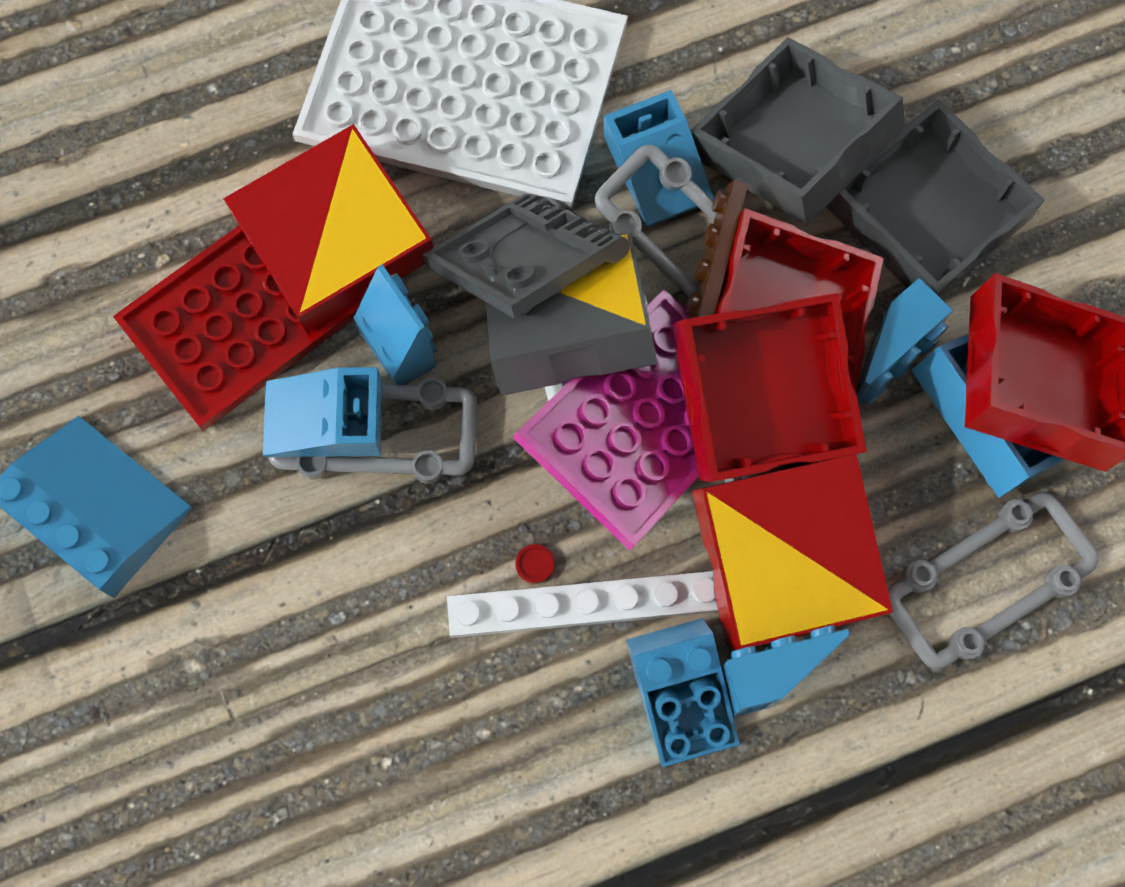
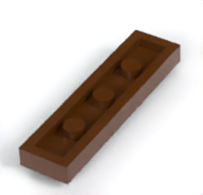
[685,179,748,319]

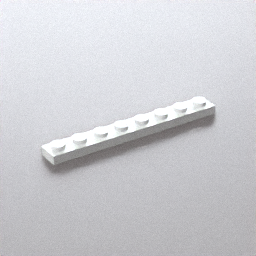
[447,571,718,638]

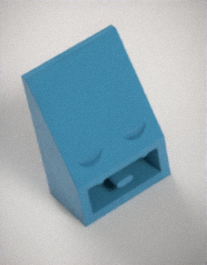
[603,90,714,228]
[354,264,437,385]
[856,278,953,405]
[263,367,382,457]
[626,618,740,767]
[721,625,850,717]

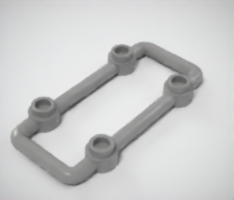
[595,145,716,297]
[268,377,478,484]
[888,492,1099,669]

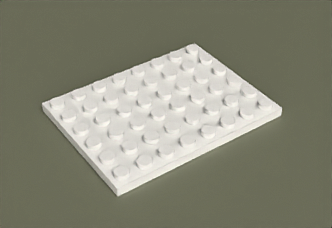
[293,0,627,209]

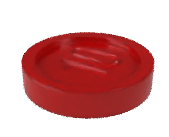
[515,544,555,584]

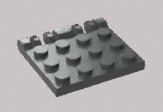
[423,193,629,319]

